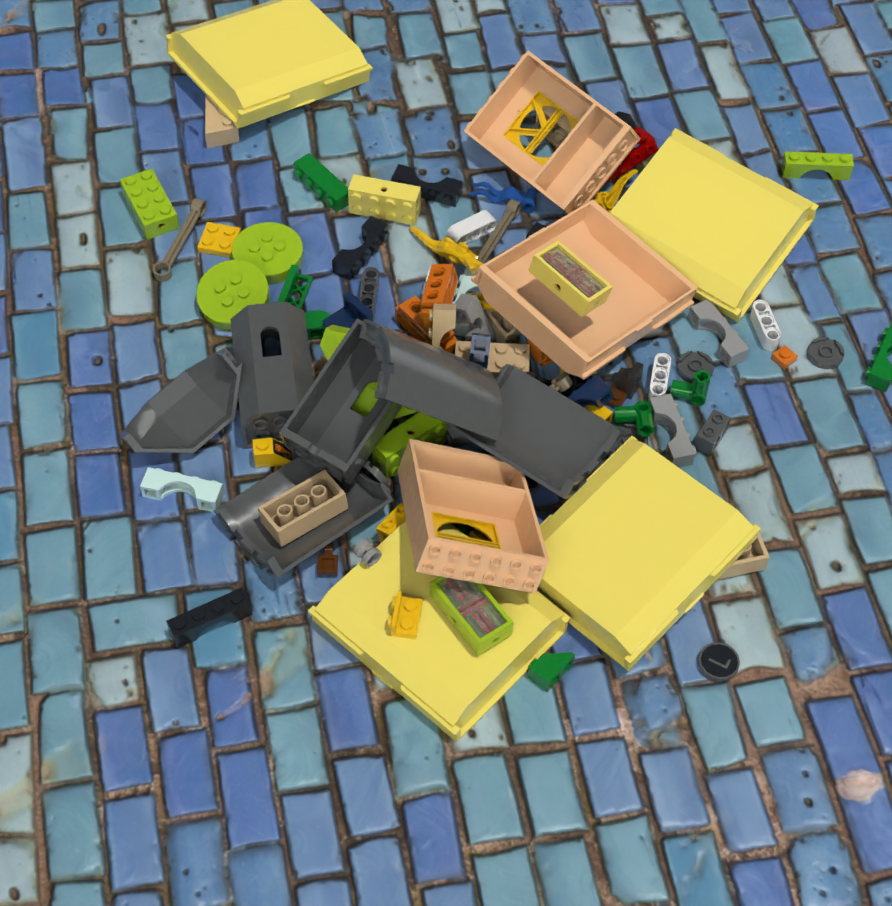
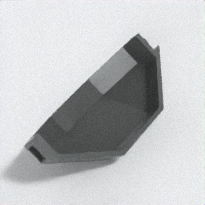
[119,347,242,453]

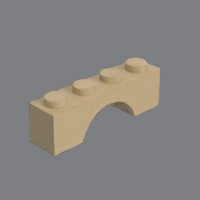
[429,303,456,350]

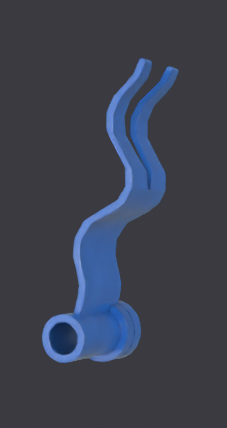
[469,182,538,213]

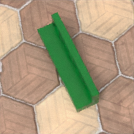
[277,265,313,310]

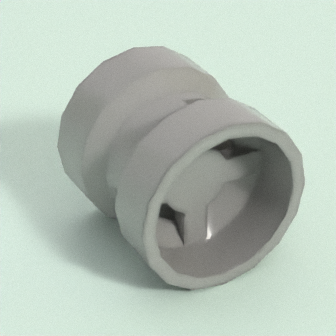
[353,538,382,567]

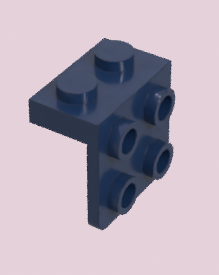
[323,291,373,328]

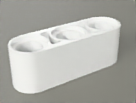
[447,210,498,244]
[750,300,781,351]
[648,353,671,402]

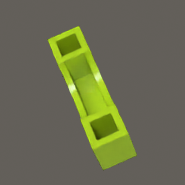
[781,151,854,180]

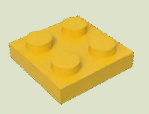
[197,222,241,258]

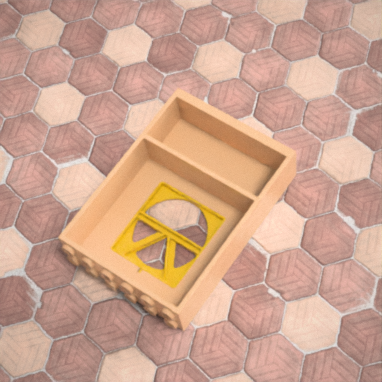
[464,50,641,214]
[398,439,550,593]

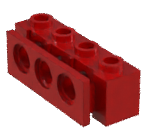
[603,126,659,186]

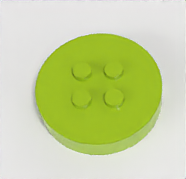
[232,222,303,285]
[196,260,271,330]

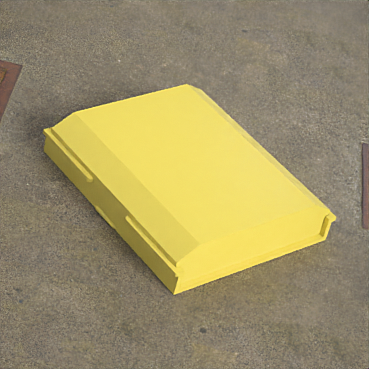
[165,0,373,129]
[610,128,819,323]
[537,436,761,671]
[308,521,571,742]

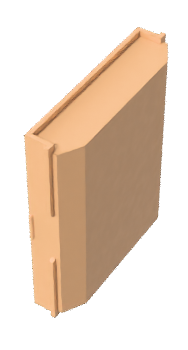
[471,200,698,380]

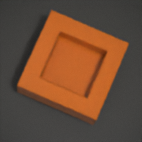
[771,345,798,369]

